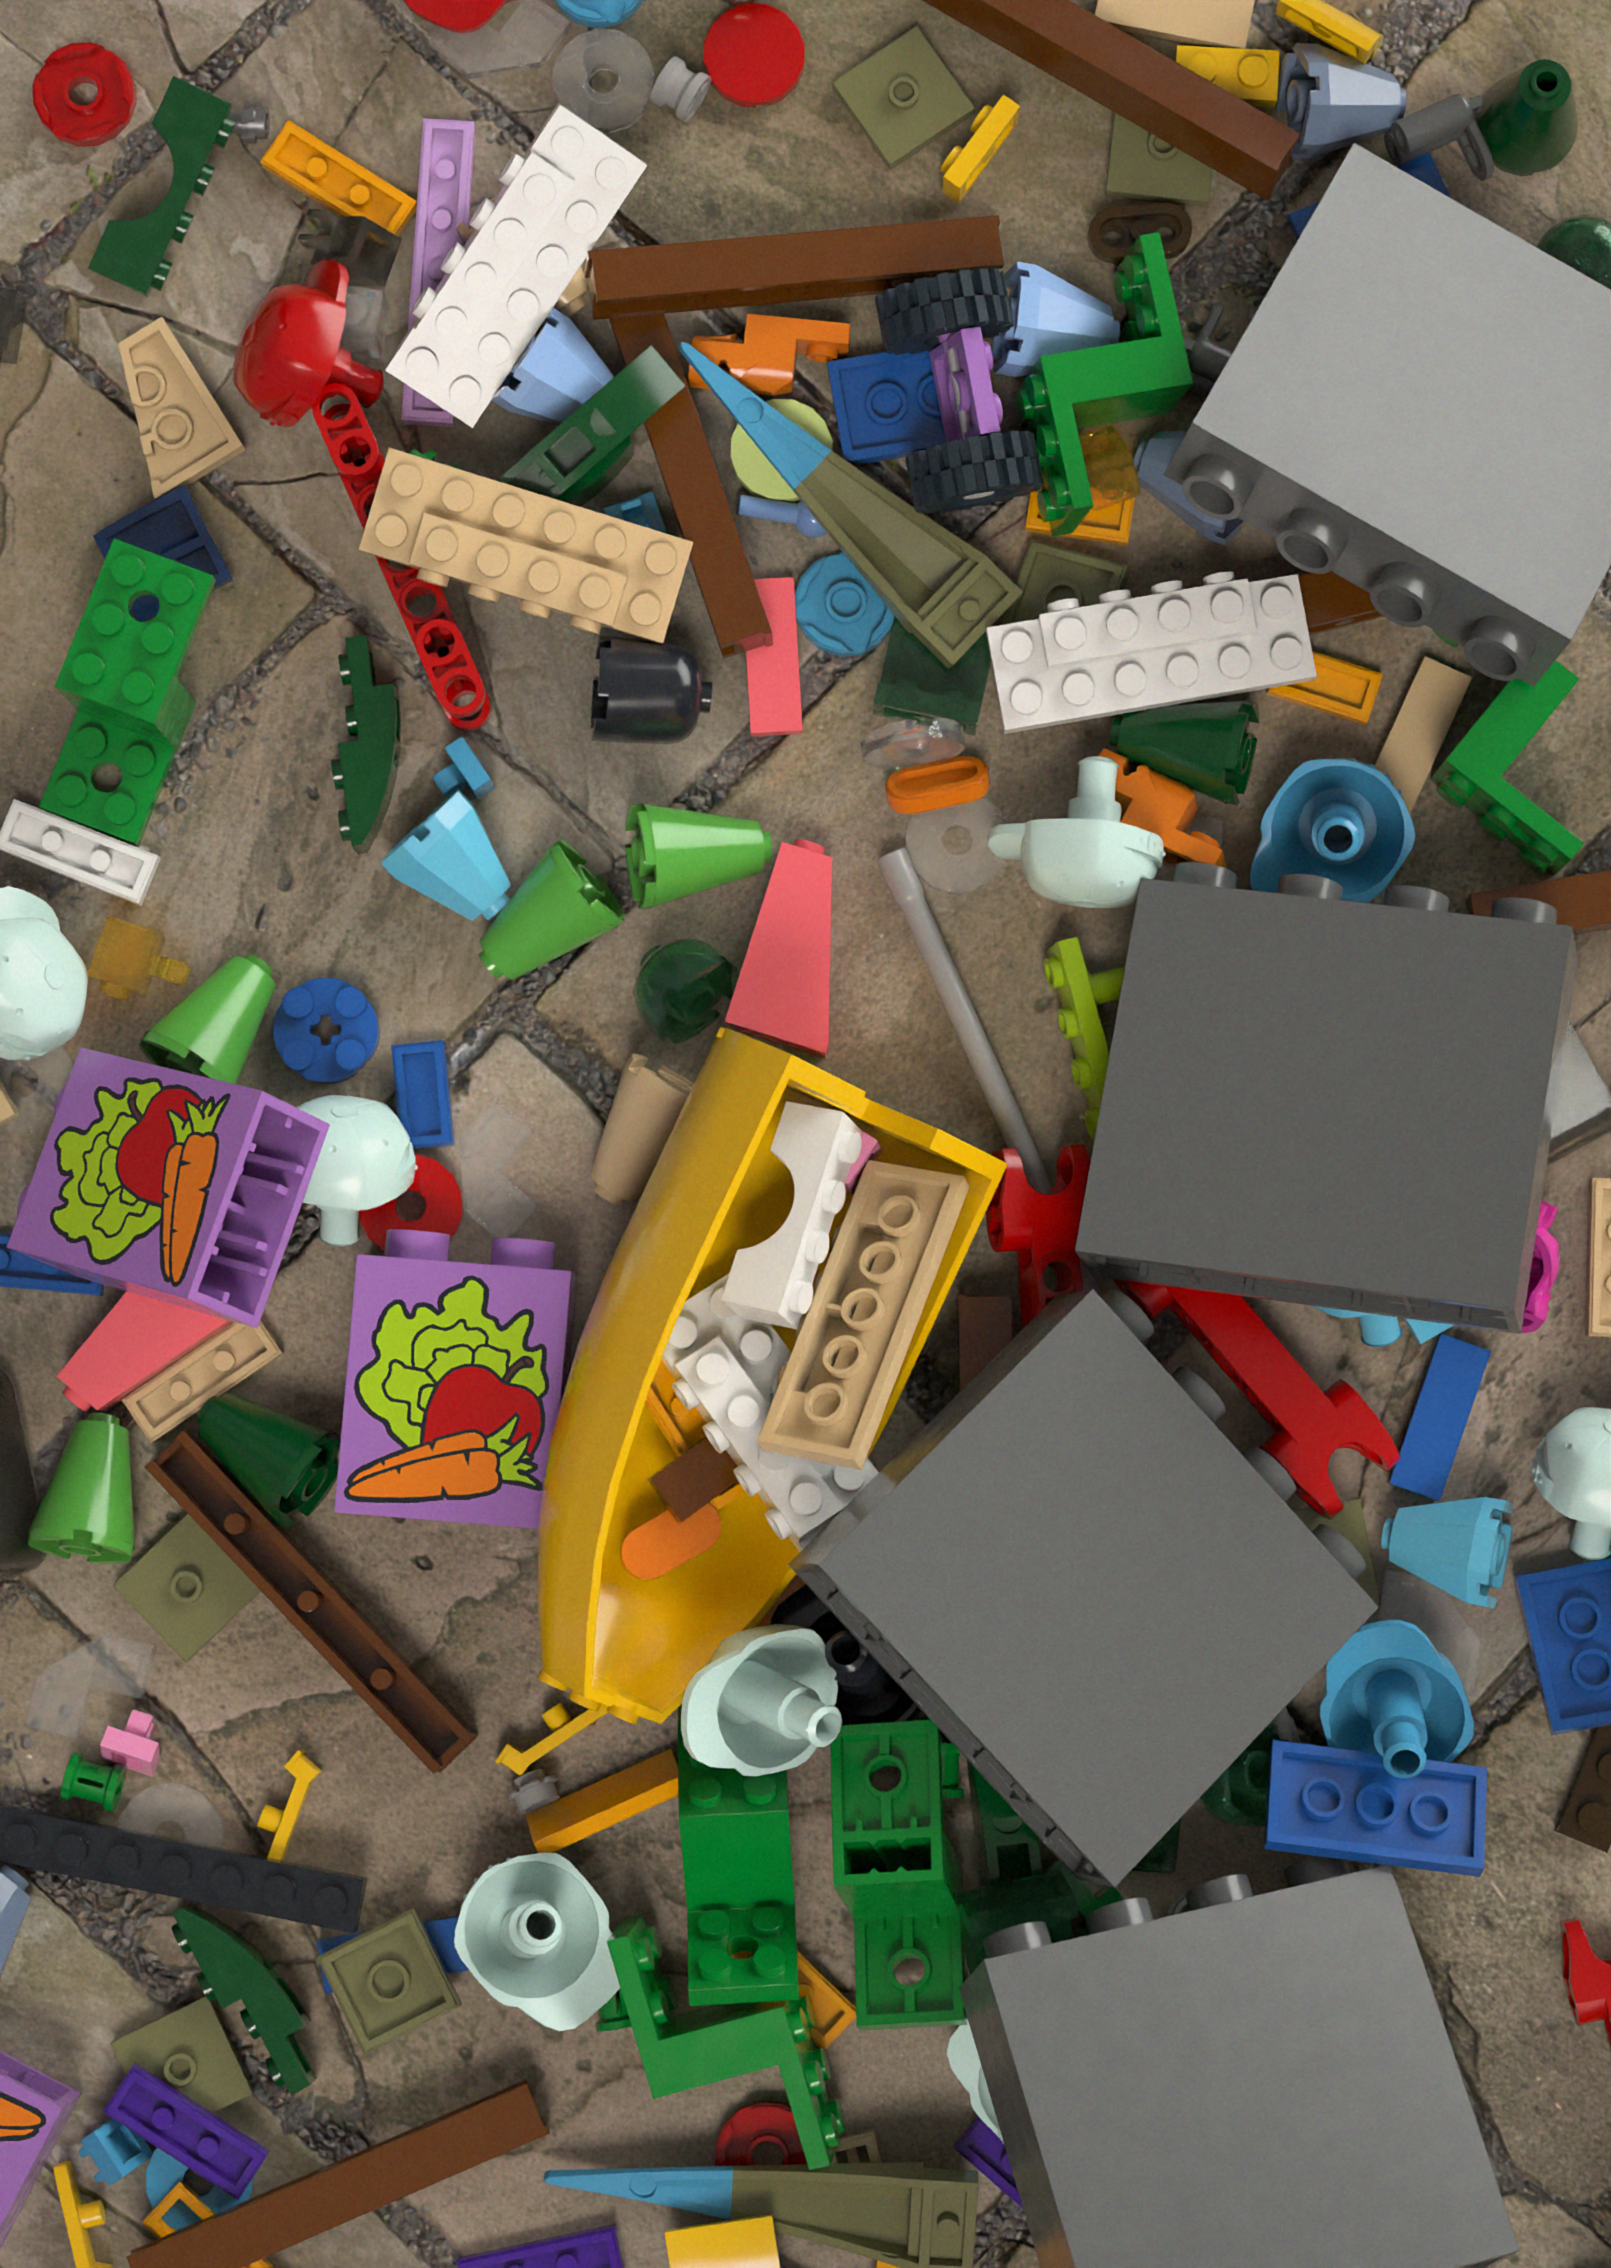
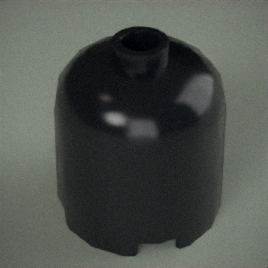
[591,636,712,744]

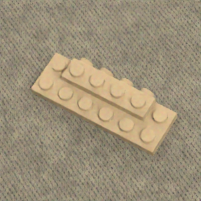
[359,448,693,644]
[757,1160,970,1470]

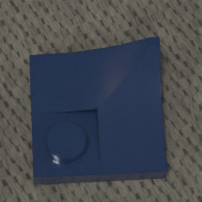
[93,485,233,622]

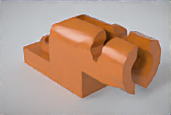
[688,313,851,396]
[1098,749,1226,868]

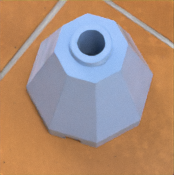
[991,261,1120,377]
[492,308,614,426]

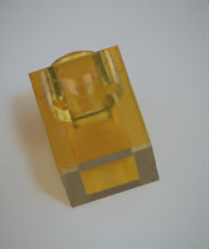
[87,915,192,1001]

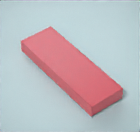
[746,577,803,737]

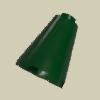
[1475,59,1578,176]
[1110,700,1259,806]
[197,1393,341,1528]

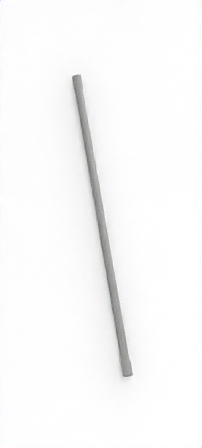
[877,848,1302,1743]

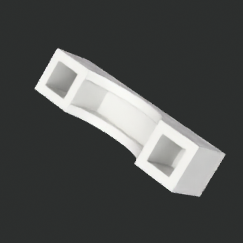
[721,1101,862,1329]

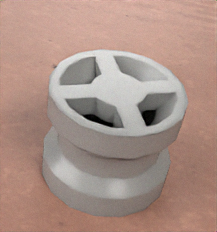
[650,56,712,123]

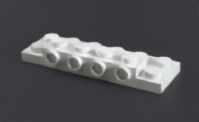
[385,103,647,428]
[986,572,1317,734]
[661,1273,879,1552]

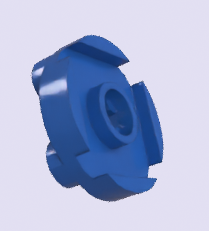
[273,978,380,1084]

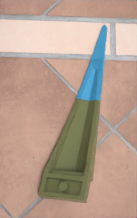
[679,342,1023,669]
[543,2162,979,2268]

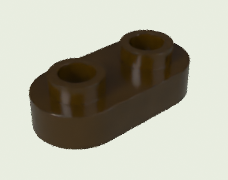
[1088,203,1192,264]

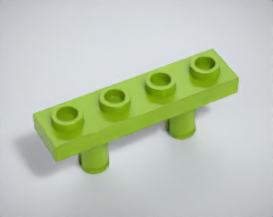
[1044,937,1125,1141]

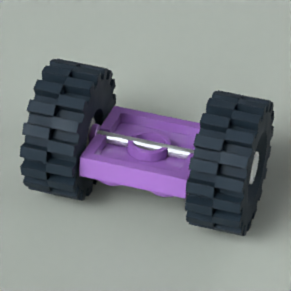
[875,268,1044,514]

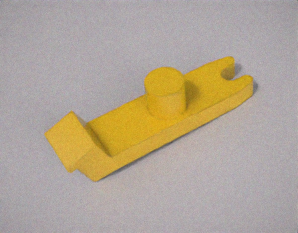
[495,1702,608,1776]
[257,1749,322,1861]
[53,2160,113,2268]

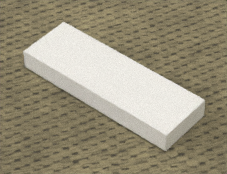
[0,799,161,906]

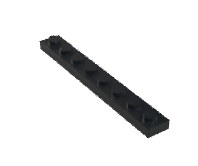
[0,1804,367,1933]

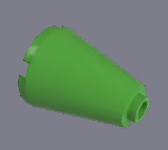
[625,803,772,909]
[478,839,625,980]
[139,954,276,1084]
[28,1413,135,1564]

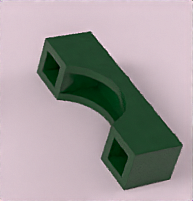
[88,76,237,297]

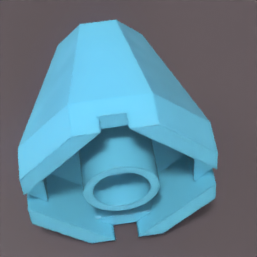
[381,789,511,921]
[1381,1497,1513,1609]

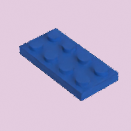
[1263,1740,1487,1877]

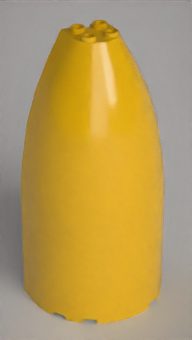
[537,1027,1008,1724]

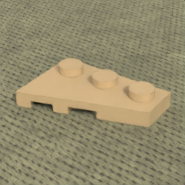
[118,316,245,500]

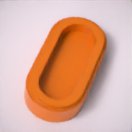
[885,756,990,814]
[620,1503,721,1581]

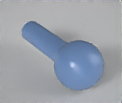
[736,494,827,538]

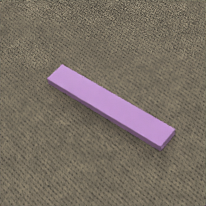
[401,118,476,428]

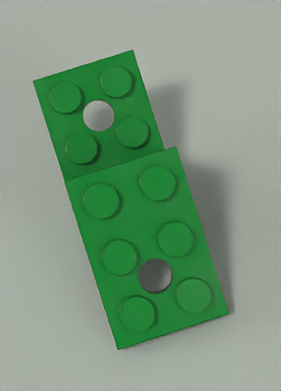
[1016,232,1193,537]
[39,538,216,847]
[1431,629,1584,876]
[678,1706,799,2006]
[830,1720,967,2031]
[607,1913,846,2171]

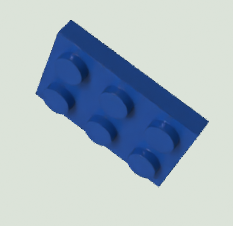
[827,351,946,465]
[1514,1558,1611,1736]

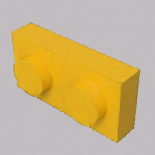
[1175,45,1280,107]
[940,94,1020,204]

